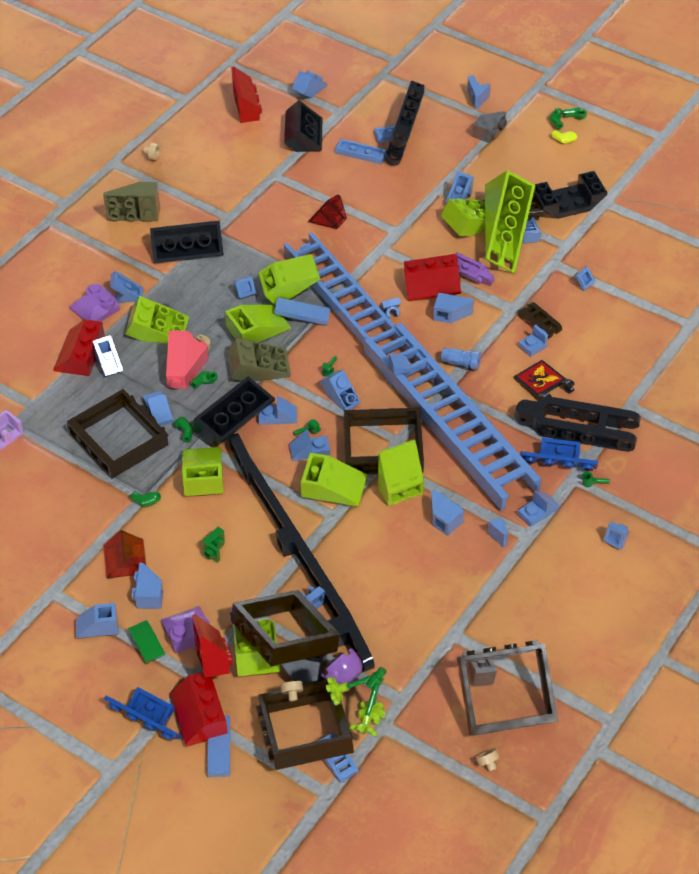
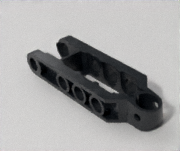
[385,80,425,166]
[515,396,641,452]

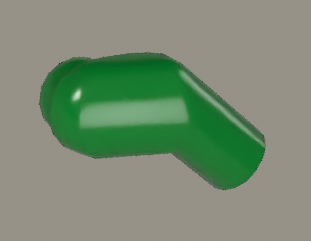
[563,107,587,120]
[549,108,564,130]
[190,371,218,389]
[174,417,193,442]
[130,491,161,507]

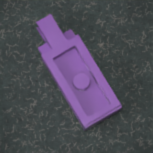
[455,252,495,286]

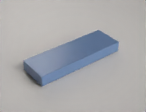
[335,139,387,165]
[274,297,330,325]
[208,716,230,777]

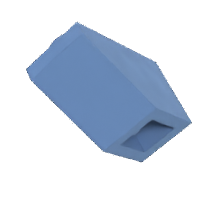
[292,71,327,98]
[433,293,474,323]
[319,370,361,411]
[431,489,464,536]
[132,563,164,609]
[76,603,119,638]

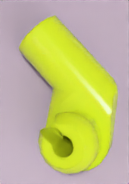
[551,130,577,144]

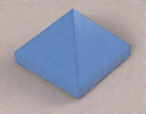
[575,266,595,291]

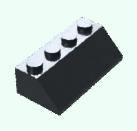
[150,220,224,263]
[194,376,275,444]

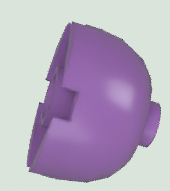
[320,648,363,689]

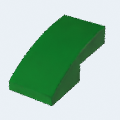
[128,620,165,664]

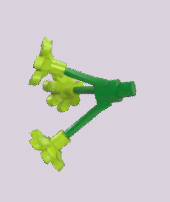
[326,667,387,737]

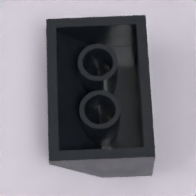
[284,100,323,152]

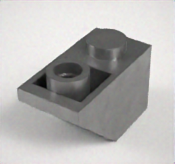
[473,111,507,143]

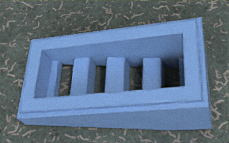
[522,216,541,243]
[319,732,359,783]

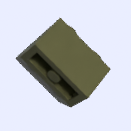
[103,182,160,221]
[227,337,291,382]

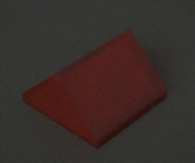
[103,530,146,579]

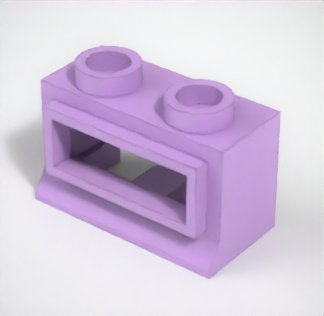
[0,410,24,451]

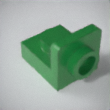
[202,526,225,563]

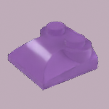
[69,284,120,321]
[161,606,210,654]

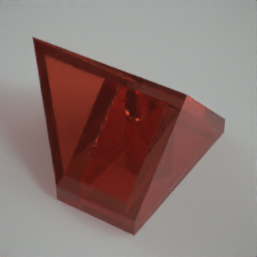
[308,195,347,230]

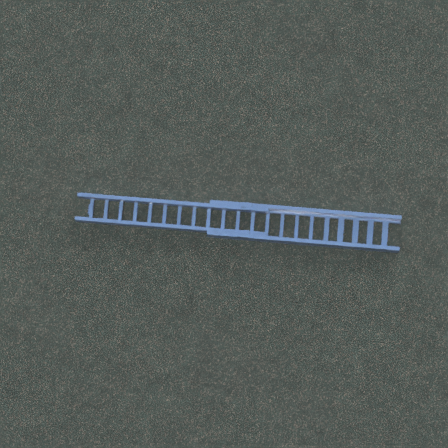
[284,232,541,511]

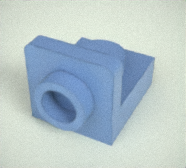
[518,325,548,357]

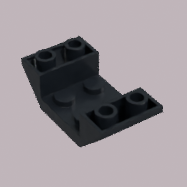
[534,171,608,219]

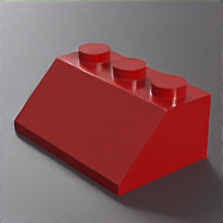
[231,67,262,123]
[404,253,461,301]
[54,319,105,376]
[192,614,233,678]
[170,672,228,747]

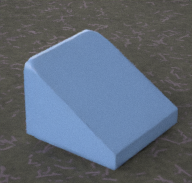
[389,353,412,375]
[488,519,508,547]

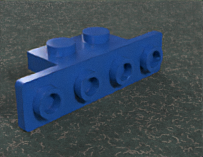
[520,438,598,471]
[104,687,183,740]

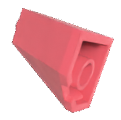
[166,330,209,389]

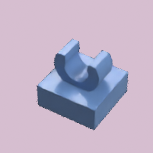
[234,276,256,299]
[379,297,401,319]
[603,522,629,550]
[301,586,325,609]

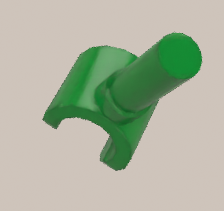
[322,356,337,376]
[293,419,321,436]
[582,472,610,487]

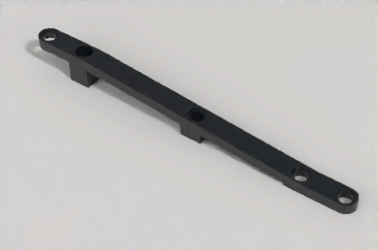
[228,433,375,672]

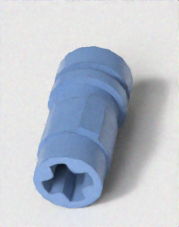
[441,348,481,370]

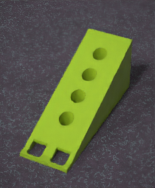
[485,170,535,274]

